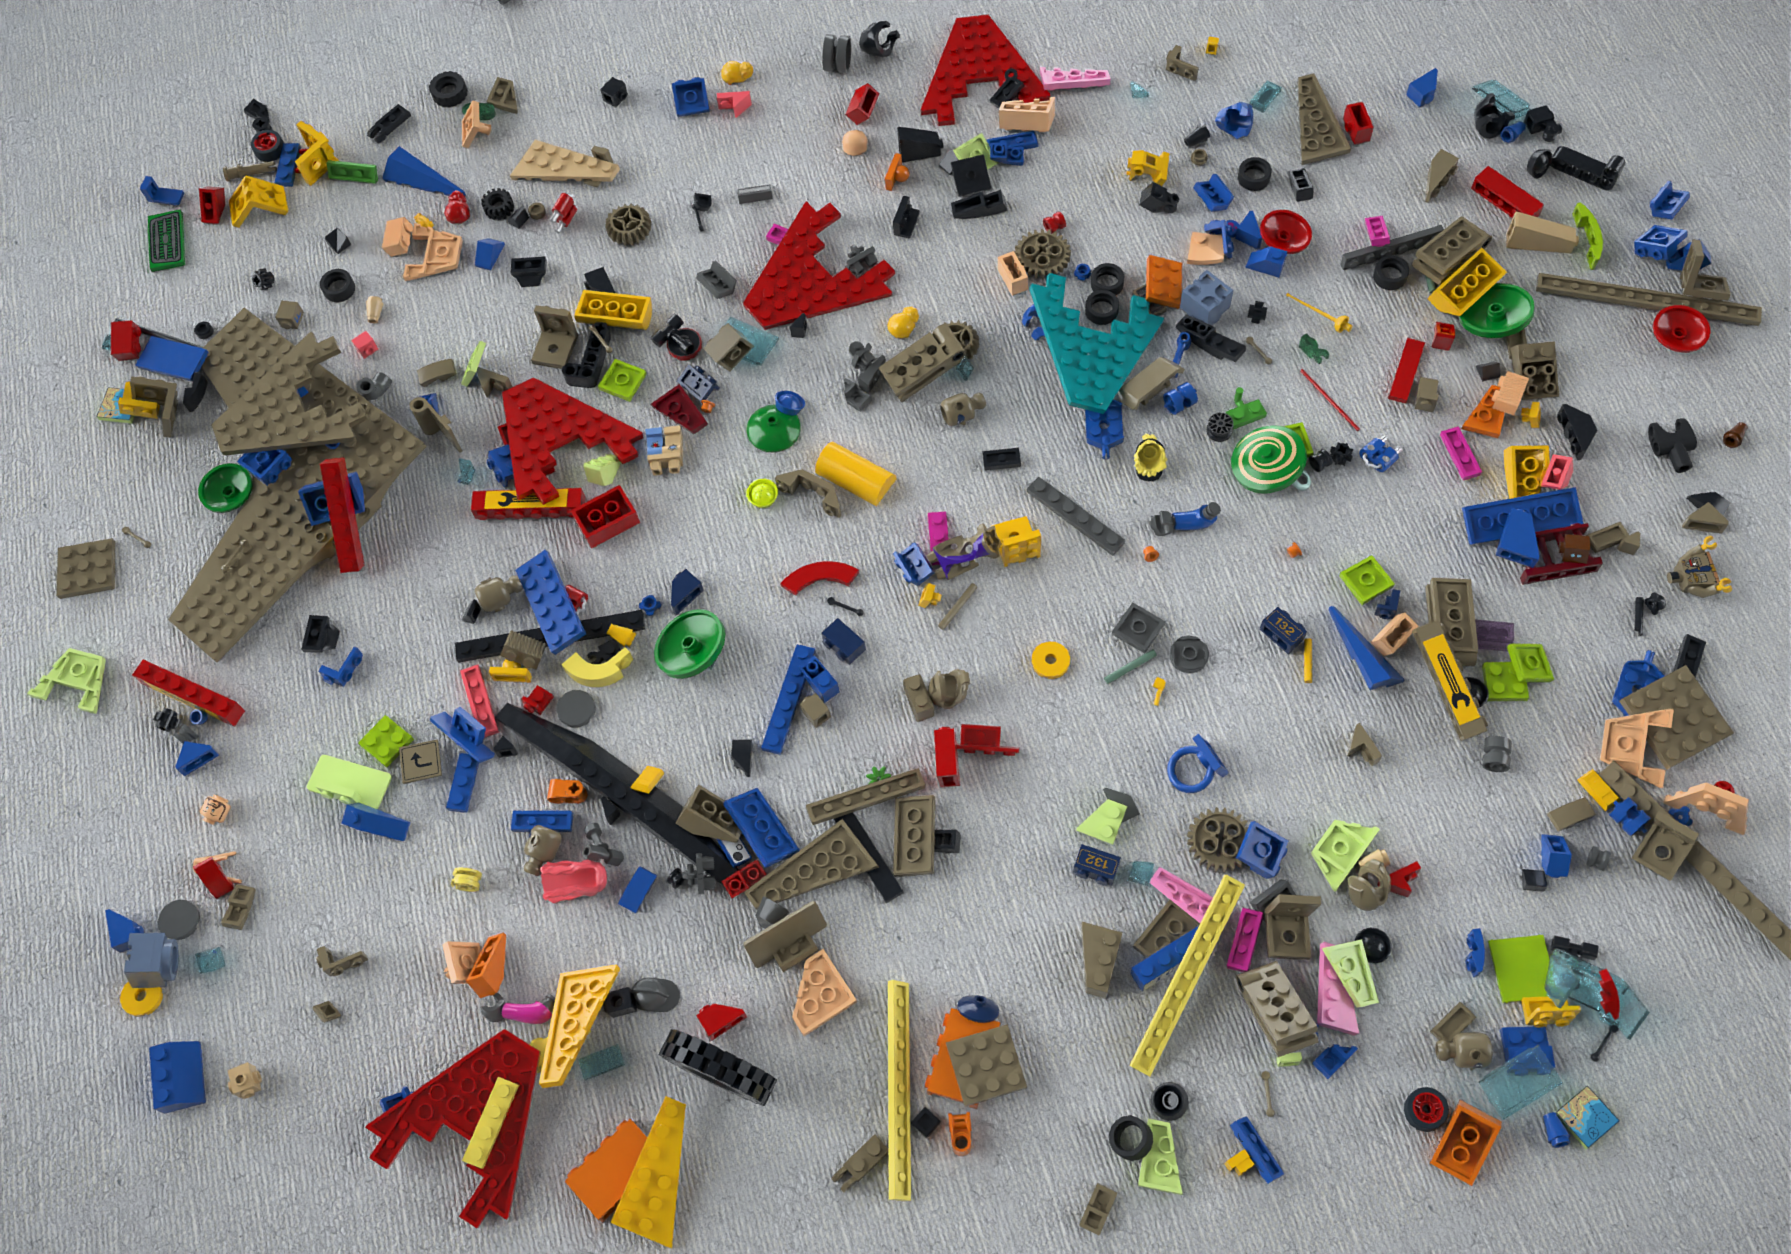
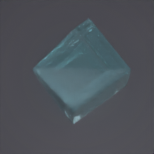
[457,458,476,485]
[1128,861,1154,886]
[195,947,225,974]

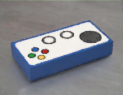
[716,837,752,868]

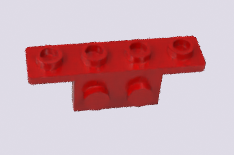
[957,724,1020,756]

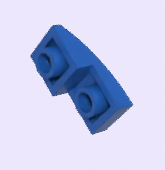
[990,143,1024,166]
[618,866,658,913]
[1465,928,1485,978]

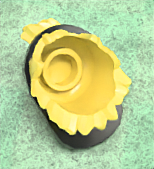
[1134,434,1167,481]

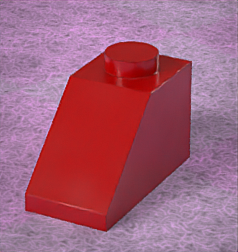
[199,186,225,224]
[696,1004,748,1041]

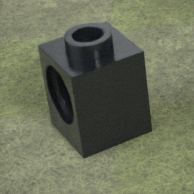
[603,987,637,1018]

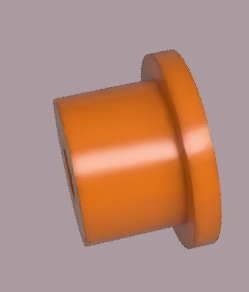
[701,400,715,413]
[1287,542,1302,558]
[1143,546,1159,562]

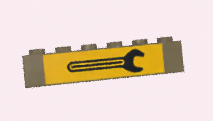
[1412,620,1488,741]

